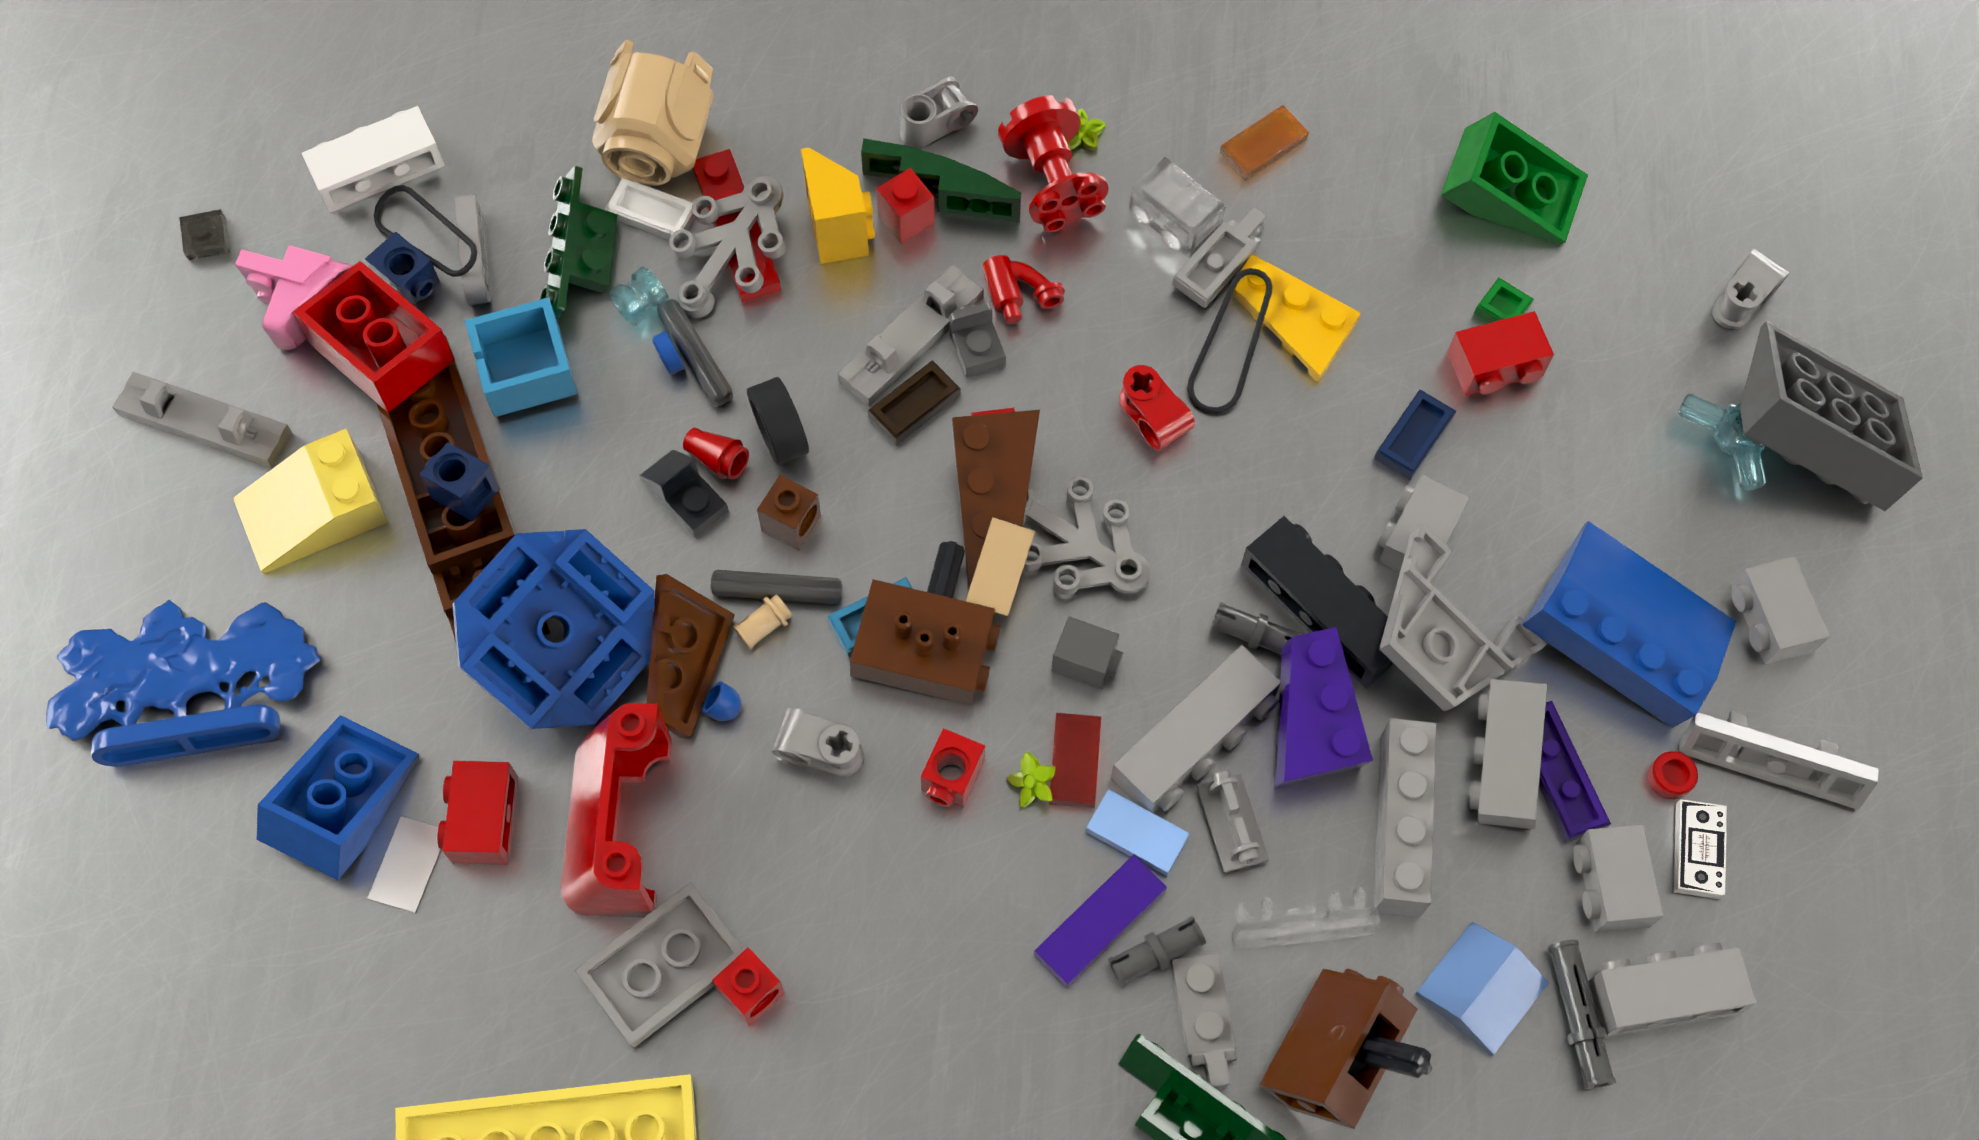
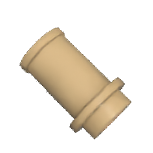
[733,595,792,649]

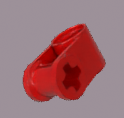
[1119,365,1195,451]

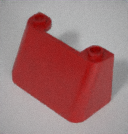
[561,703,672,918]

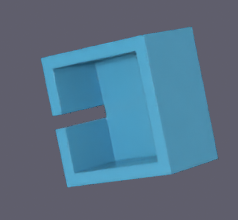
[465,297,578,417]

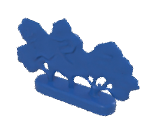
[46,600,320,767]

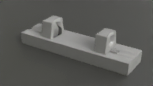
[838,265,984,406]
[112,372,292,468]
[1679,711,1879,810]

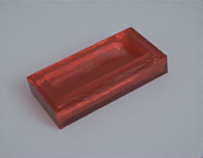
[1049,713,1101,808]

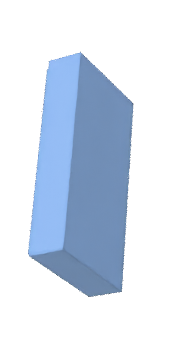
[1085,789,1190,877]

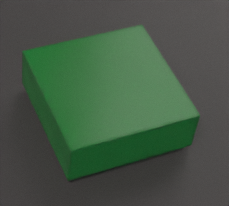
[1474,277,1534,323]

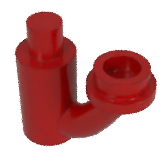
[982,255,1065,324]

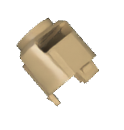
[591,39,714,186]

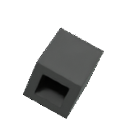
[1051,616,1124,689]

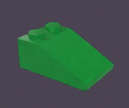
[1441,112,1588,245]

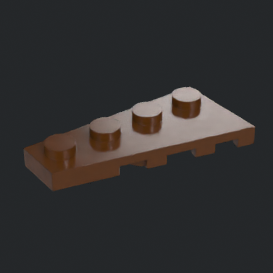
[952,410,1040,591]

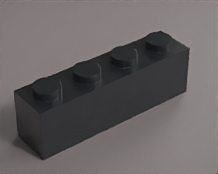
[1241,516,1394,689]

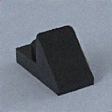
[639,450,729,538]

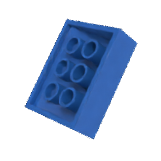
[1522,521,1736,728]

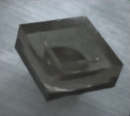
[179,209,230,261]

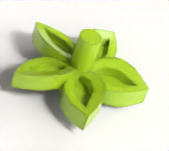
[1068,108,1106,151]
[1006,752,1056,808]

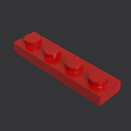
[693,149,782,303]

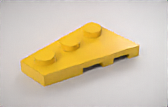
[1232,254,1361,383]

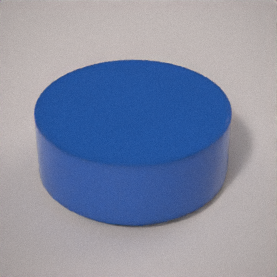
[652,330,686,375]

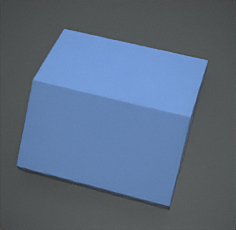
[1415,921,1549,1056]

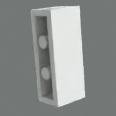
[302,106,445,213]

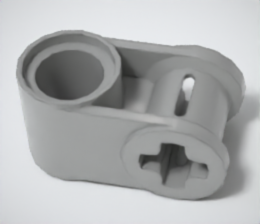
[900,76,978,148]
[1712,249,1789,330]
[772,708,864,777]

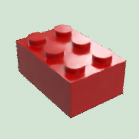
[292,261,455,413]

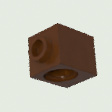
[757,475,821,551]

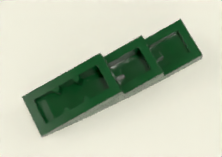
[861,138,1021,222]

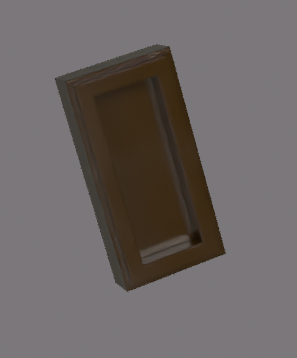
[868,360,961,445]

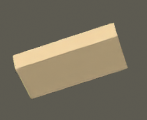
[966,517,1035,617]

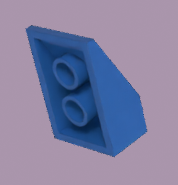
[256,715,419,880]

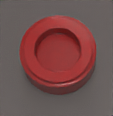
[1648,751,1698,800]

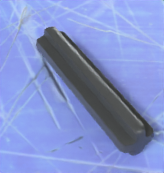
[657,299,733,406]
[710,570,843,604]

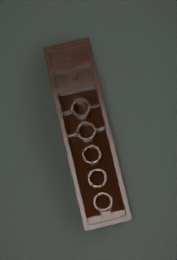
[376,335,551,642]

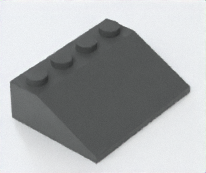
[1740,321,1923,511]

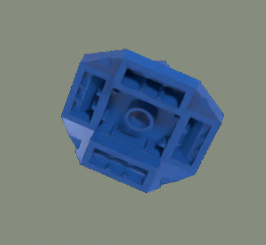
[452,529,655,729]

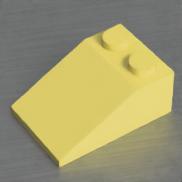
[233,429,389,574]

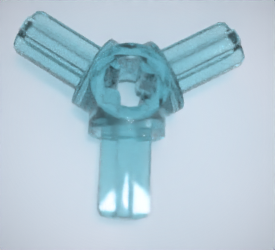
[1678,394,1766,491]

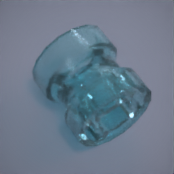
[609,266,669,325]

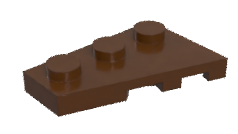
[647,574,735,737]

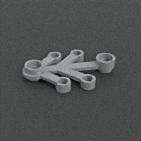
[669,175,786,318]
[1023,476,1150,595]

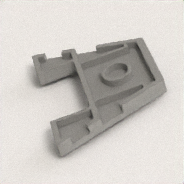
[1379,523,1547,711]

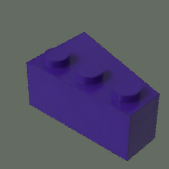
[1274,627,1373,788]

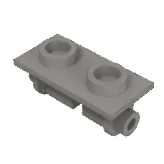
[1197,770,1269,873]

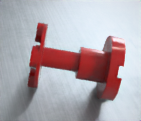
[998,95,1109,233]

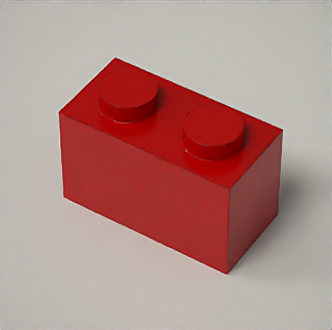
[1447,311,1554,395]
[437,761,518,865]

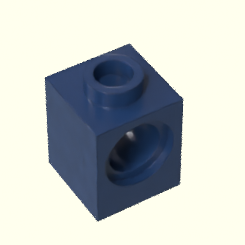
[365,232,440,305]
[419,442,500,521]

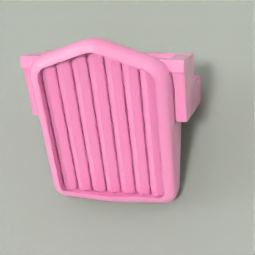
[235,245,354,350]

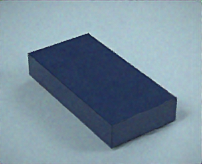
[1374,389,1456,481]

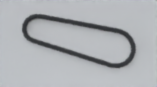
[374,185,478,277]
[1187,268,1273,414]

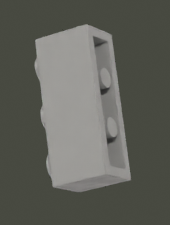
[1470,679,1547,829]
[1589,943,1757,1036]

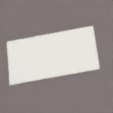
[367,816,441,913]

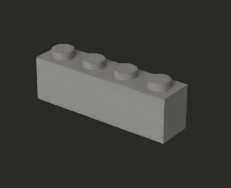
[1111,645,1281,813]
[1373,718,1437,917]

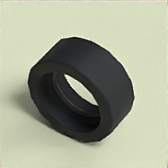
[747,377,809,465]

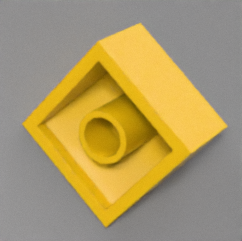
[801,147,875,264]

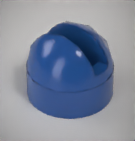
[702,681,742,721]

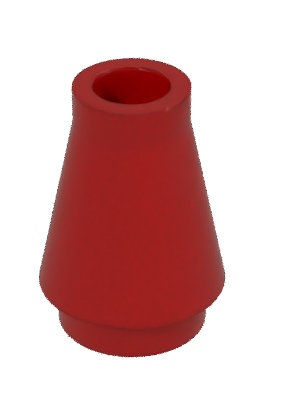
[683,427,749,480]

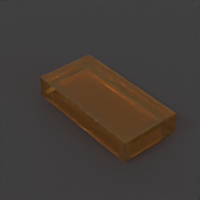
[1219,105,1309,181]

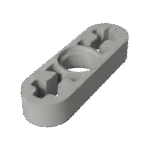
[454,194,491,305]

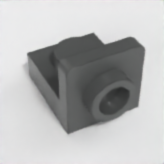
[949,302,1006,376]

